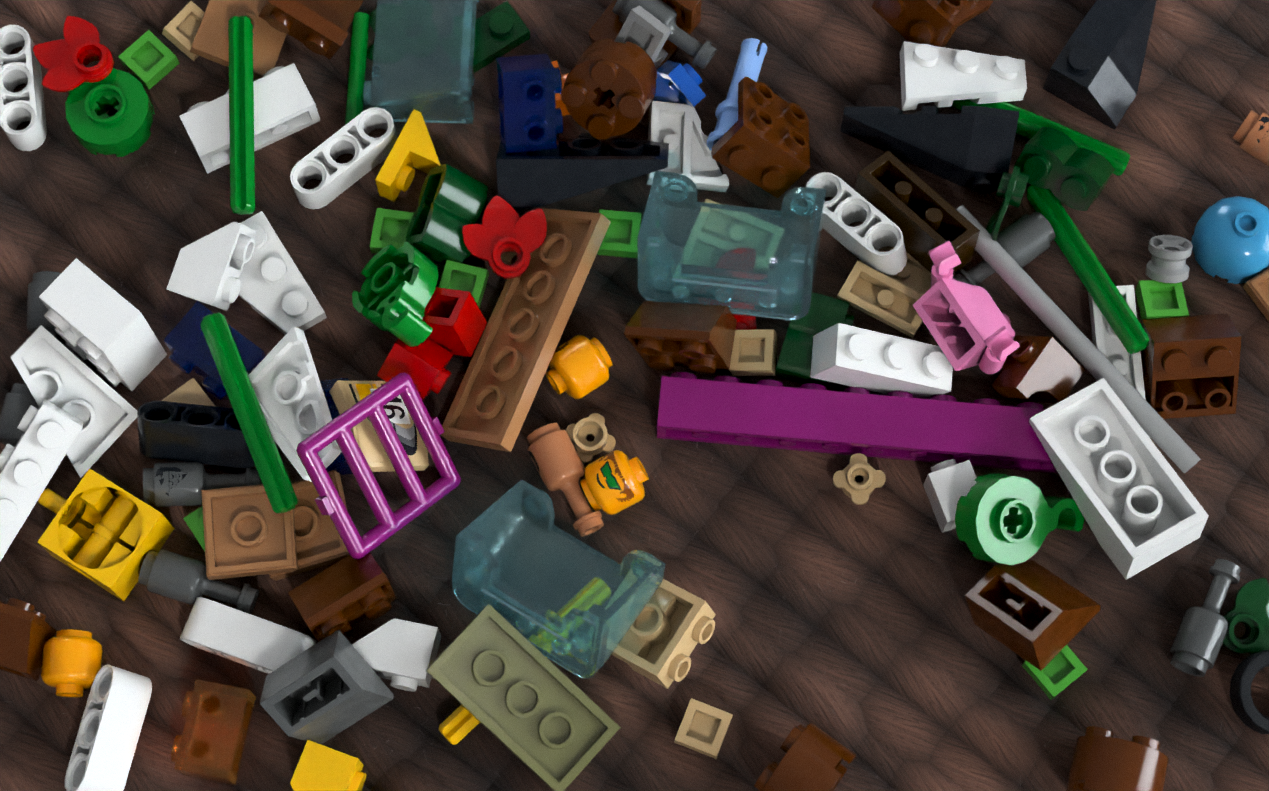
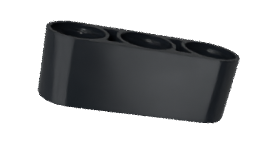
[137,401,255,468]

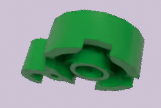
[65,68,155,157]
[352,242,438,347]
[955,473,1084,565]

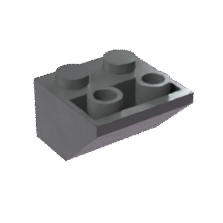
[260,629,394,744]

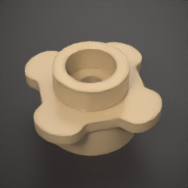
[566,413,616,463]
[833,453,886,505]

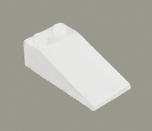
[1029,378,1209,580]

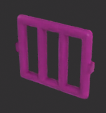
[296,373,461,559]

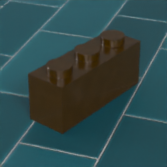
[855,151,980,274]

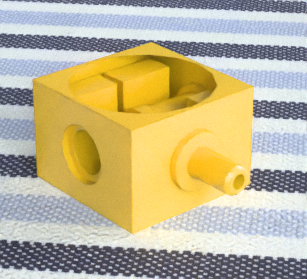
[37,468,175,601]

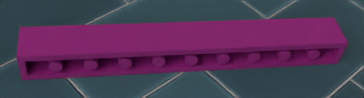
[657,372,1058,473]

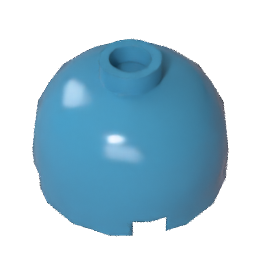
[1191,196,1269,284]

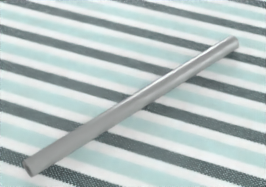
[956,205,1201,474]

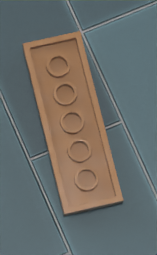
[441,208,611,452]

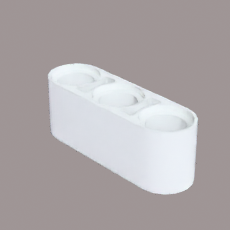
[0,25,47,151]
[290,107,398,209]
[805,172,907,276]
[180,597,317,674]
[65,664,152,791]

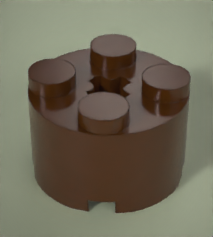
[561,39,657,140]
[754,723,856,791]
[1066,726,1169,791]

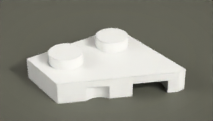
[646,101,729,192]

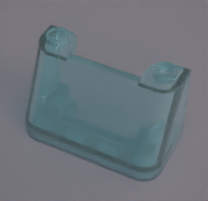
[363,0,479,124]
[637,171,826,320]
[452,479,666,679]

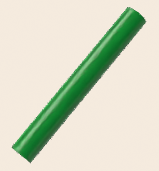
[345,12,370,125]

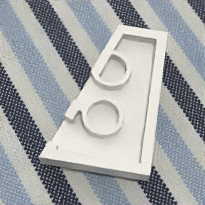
[900,41,1027,111]
[238,211,327,335]
[10,325,138,478]
[248,326,341,482]

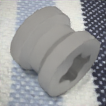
[1145,235,1193,283]

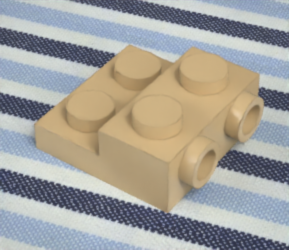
[587,564,716,689]

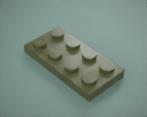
[426,604,621,791]

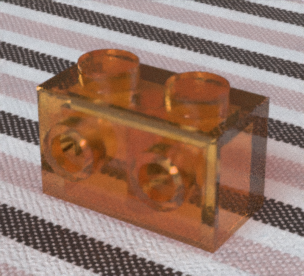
[171,679,256,785]

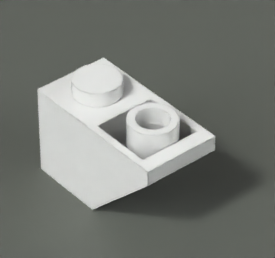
[166,221,256,311]
[352,618,441,692]

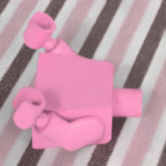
[913,240,1020,374]

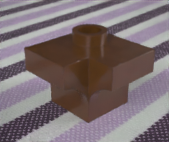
[992,335,1085,403]

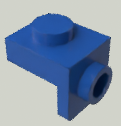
[652,60,706,107]

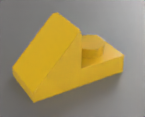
[375,109,441,202]

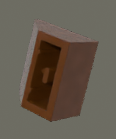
[624,301,737,374]
[1141,313,1242,419]
[288,552,397,642]
[965,560,1101,671]
[0,598,56,681]

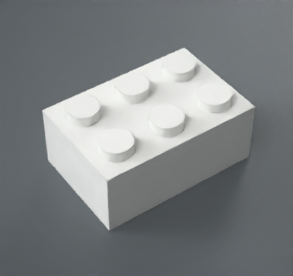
[39,258,167,392]

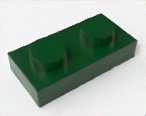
[438,1,531,81]

